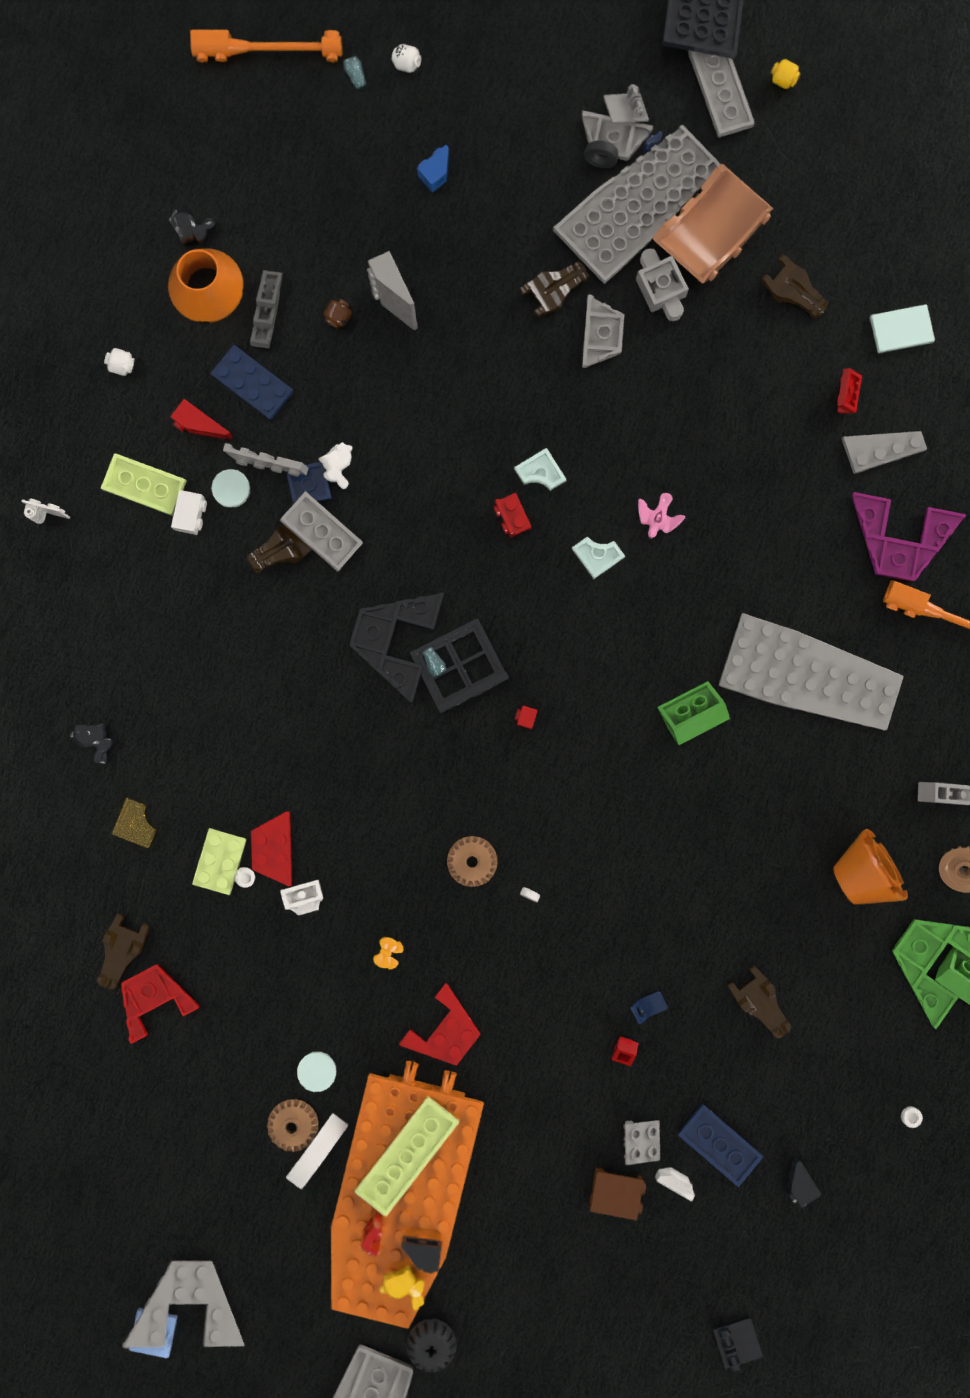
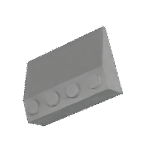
[367,251,418,330]

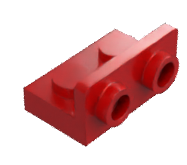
[837,368,862,414]
[493,493,531,537]
[360,1211,383,1257]

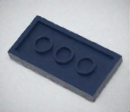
[211,345,294,421]
[677,1104,763,1187]

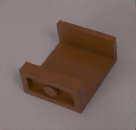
[589,1167,646,1220]

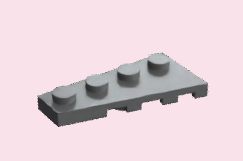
[842,431,927,474]
[223,443,308,476]

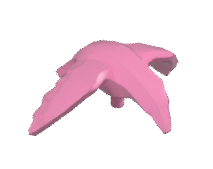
[638,493,685,538]

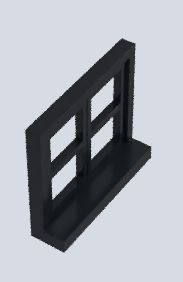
[410,618,509,714]

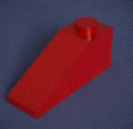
[170,399,232,440]

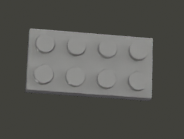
[280,491,363,572]

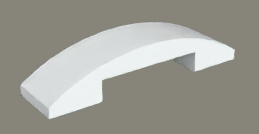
[286,1113,348,1189]

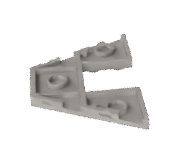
[123,1261,244,1348]

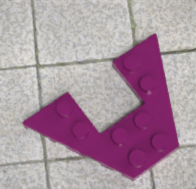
[852,492,966,582]

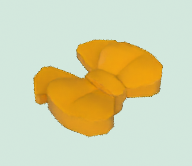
[373,937,403,970]

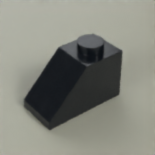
[787,1157,821,1207]
[401,1236,442,1273]

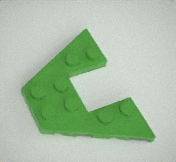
[892,919,970,1029]

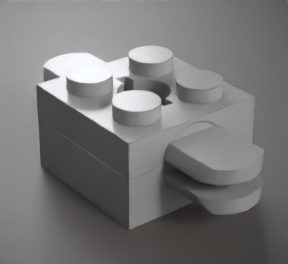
[636,249,689,321]

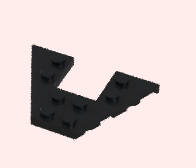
[349,592,444,703]

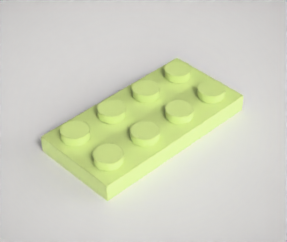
[101,453,187,516]

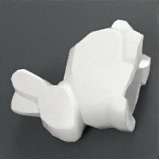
[319,443,352,489]

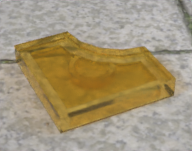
[112,798,156,848]

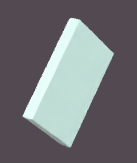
[870,305,935,353]

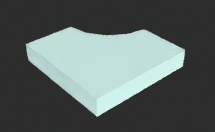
[514,448,566,491]
[572,537,625,579]

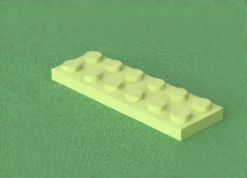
[355,1096,459,1217]

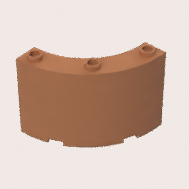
[652,164,773,283]

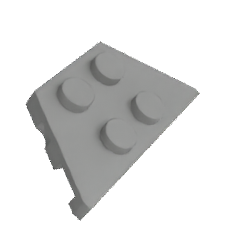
[582,111,653,161]
[582,295,624,368]

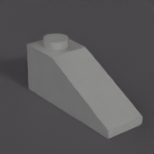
[918,782,970,805]

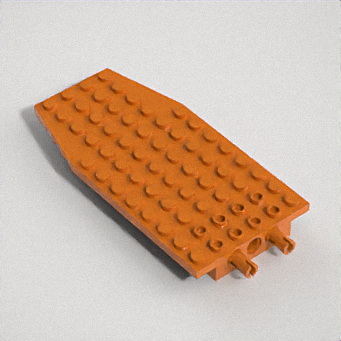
[331,1061,484,1328]

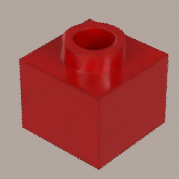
[515,706,538,729]
[612,1037,639,1066]

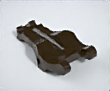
[761,255,828,319]
[520,261,588,317]
[247,525,313,573]
[97,914,150,989]
[727,965,792,1038]

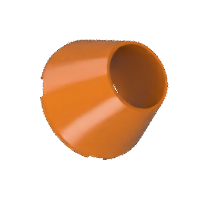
[168,249,243,323]
[834,829,908,905]

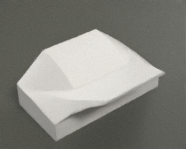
[280,880,323,915]
[655,1168,694,1201]

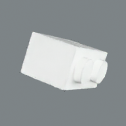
[171,490,207,535]

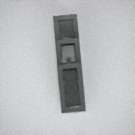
[250,270,282,348]

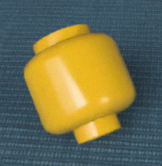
[771,59,800,89]

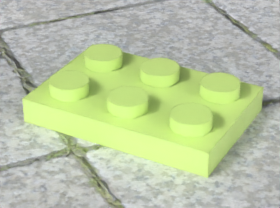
[192,828,247,895]

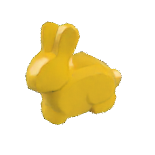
[379,1265,425,1310]

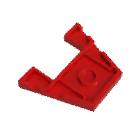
[121,964,200,1044]
[399,983,480,1066]

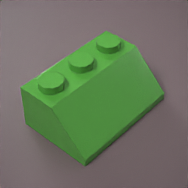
[658,681,730,745]
[935,947,970,1005]

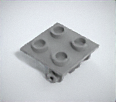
[604,84,649,124]
[623,1120,660,1165]

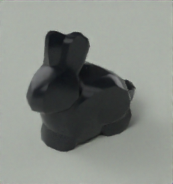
[169,209,215,246]
[69,724,113,764]

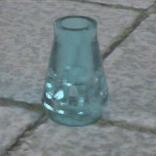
[343,56,366,88]
[422,647,447,677]

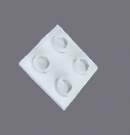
[22,499,70,524]

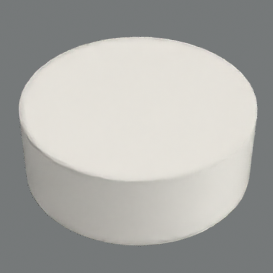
[234,867,255,888]
[520,888,540,902]
[901,1107,922,1128]

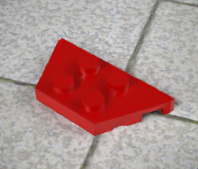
[251,812,292,886]

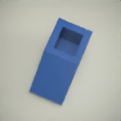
[417,145,449,193]

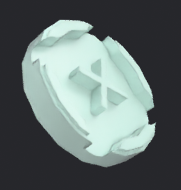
[212,469,250,507]
[297,1052,336,1092]

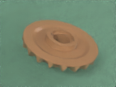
[447,836,497,887]
[939,846,970,893]
[267,1099,318,1152]

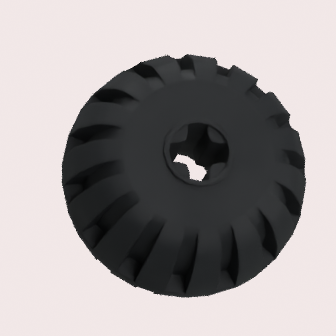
[407,1319,456,1372]

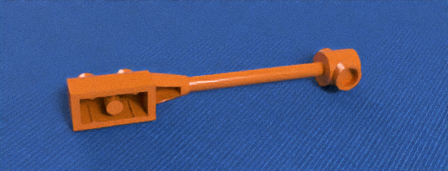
[191,30,342,62]
[883,580,970,629]

